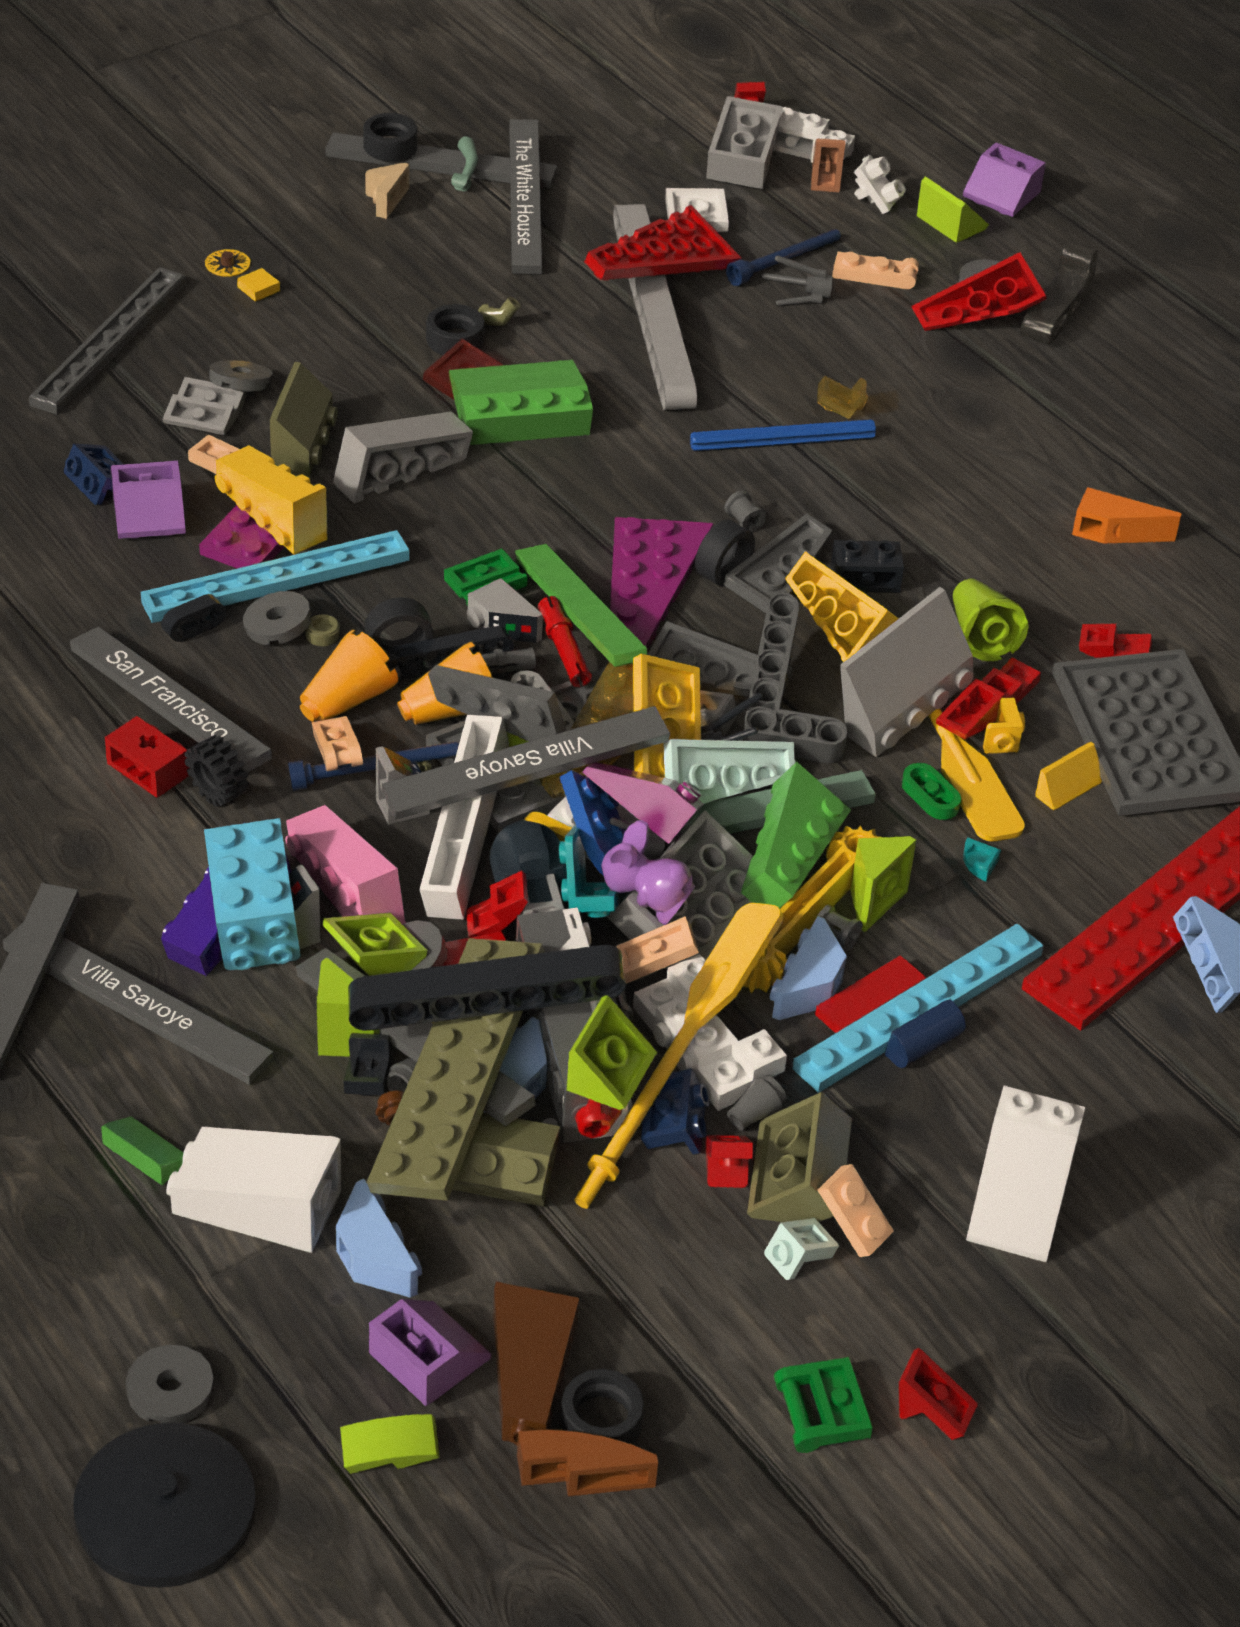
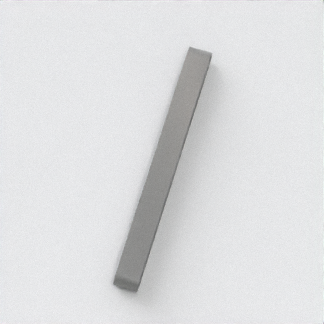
[614,204,697,410]

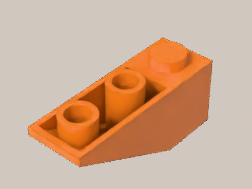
[1072,487,1182,544]

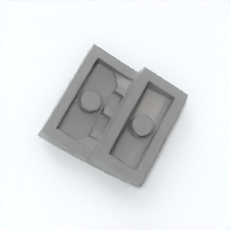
[163,377,247,435]

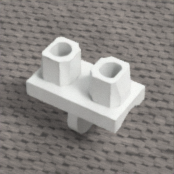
[854,155,906,214]

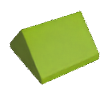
[917,177,989,243]
[850,836,916,932]
[323,913,427,976]
[317,958,380,1057]
[567,995,657,1110]

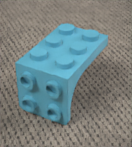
[204,818,301,970]

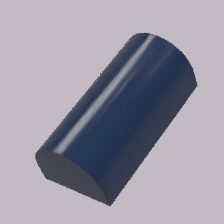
[884,999,966,1068]

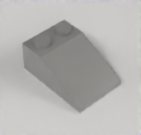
[706,96,783,189]

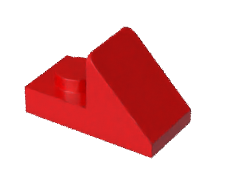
[705,1135,753,1188]
[899,1348,978,1440]

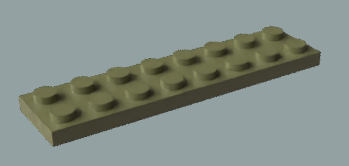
[367,938,545,1201]

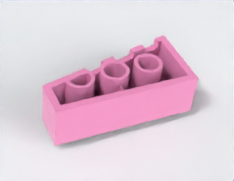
[285,805,405,924]

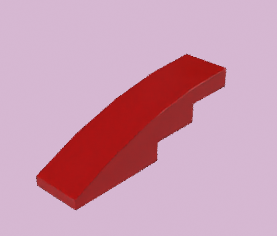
[936,657,1041,740]

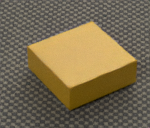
[237,268,280,301]

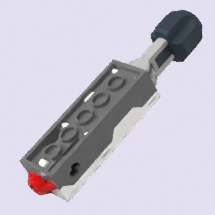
[490,820,632,1143]

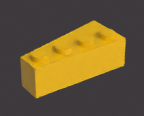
[215,445,327,555]
[785,552,899,662]

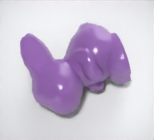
[601,820,695,925]

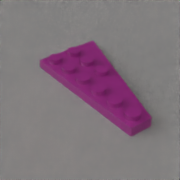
[610,517,714,650]

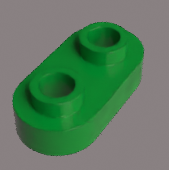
[902,763,961,820]

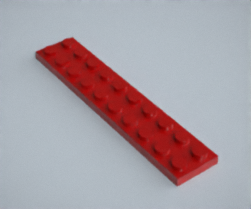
[1021,806,1240,1031]

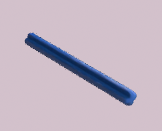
[690,419,876,451]

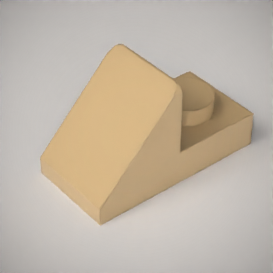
[366,163,409,219]

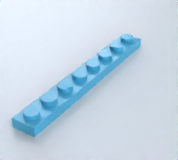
[141,530,409,623]
[792,923,1044,1093]

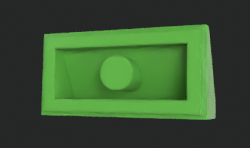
[101,1116,184,1185]

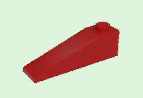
[911,252,1047,331]

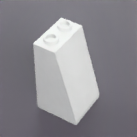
[966,1086,1085,1262]
[167,1127,341,1253]

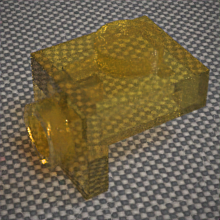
[817,376,868,419]

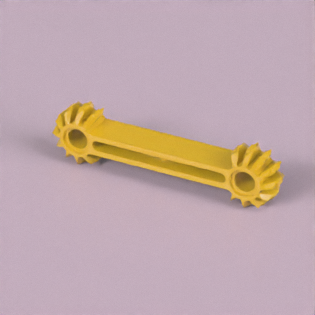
[743,825,881,994]

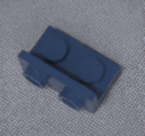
[63,443,124,505]
[641,1069,710,1155]

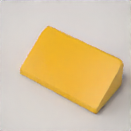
[1036,742,1102,810]

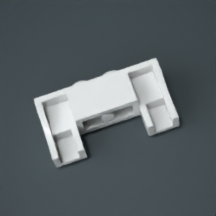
[773,107,855,163]
[633,954,787,1111]

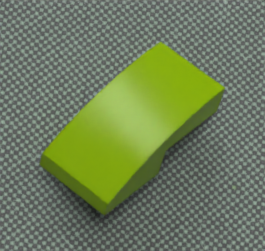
[340,1414,440,1474]

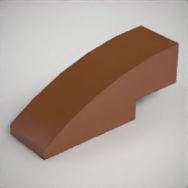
[517,1430,658,1496]

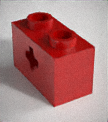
[105,716,189,798]

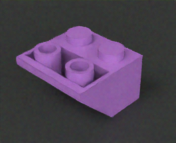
[963,143,1046,217]
[111,461,186,539]
[369,1299,491,1407]

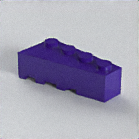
[161,822,292,976]

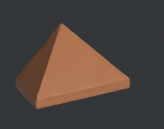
[811,138,845,192]

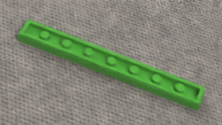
[515,544,647,667]

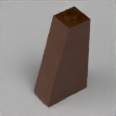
[493,1282,579,1446]

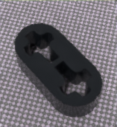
[161,594,226,642]

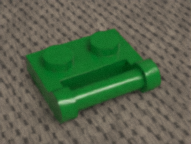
[773,1357,873,1453]

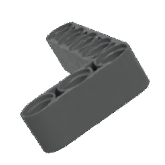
[744,593,847,763]

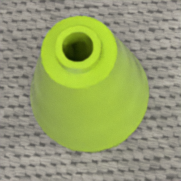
[953,579,1029,661]

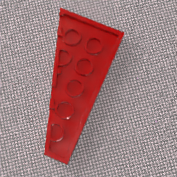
[584,205,741,281]

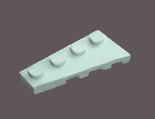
[663,739,795,803]

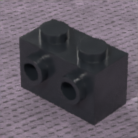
[831,540,904,593]

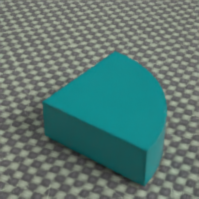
[963,837,1001,882]

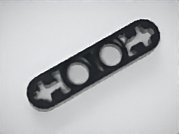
[385,626,514,681]

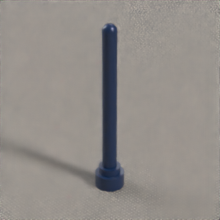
[726,229,841,286]
[288,742,459,791]

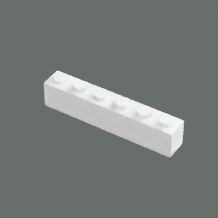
[420,715,509,920]

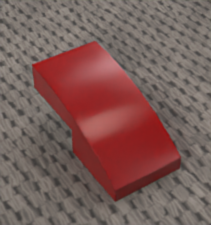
[1079,624,1152,658]
[466,871,528,938]

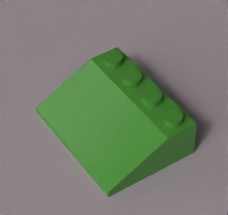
[449,360,593,445]

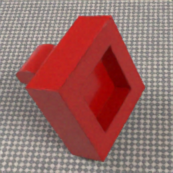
[734,82,766,103]

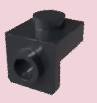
[343,1033,391,1096]

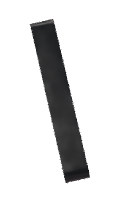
[348,945,626,1031]

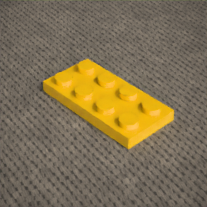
[633,653,701,778]

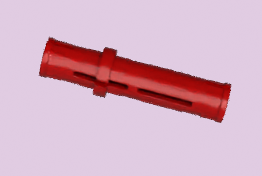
[538,596,592,687]

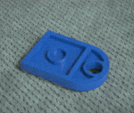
[560,770,626,876]

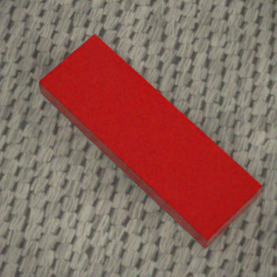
[815,955,926,1033]

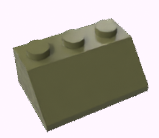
[270,362,338,477]
[747,1092,852,1222]
[452,1112,561,1207]

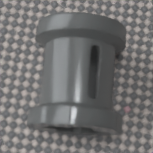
[724,490,766,532]
[818,905,863,951]

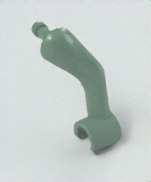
[451,136,478,191]

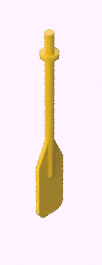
[877,602,1025,842]
[574,903,783,1209]

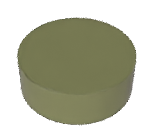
[305,614,340,646]

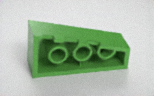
[741,762,851,908]

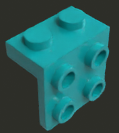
[559,825,625,918]

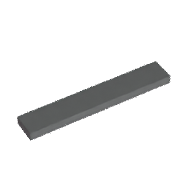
[0,883,80,1072]

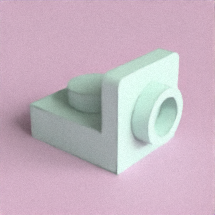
[764,1218,839,1280]

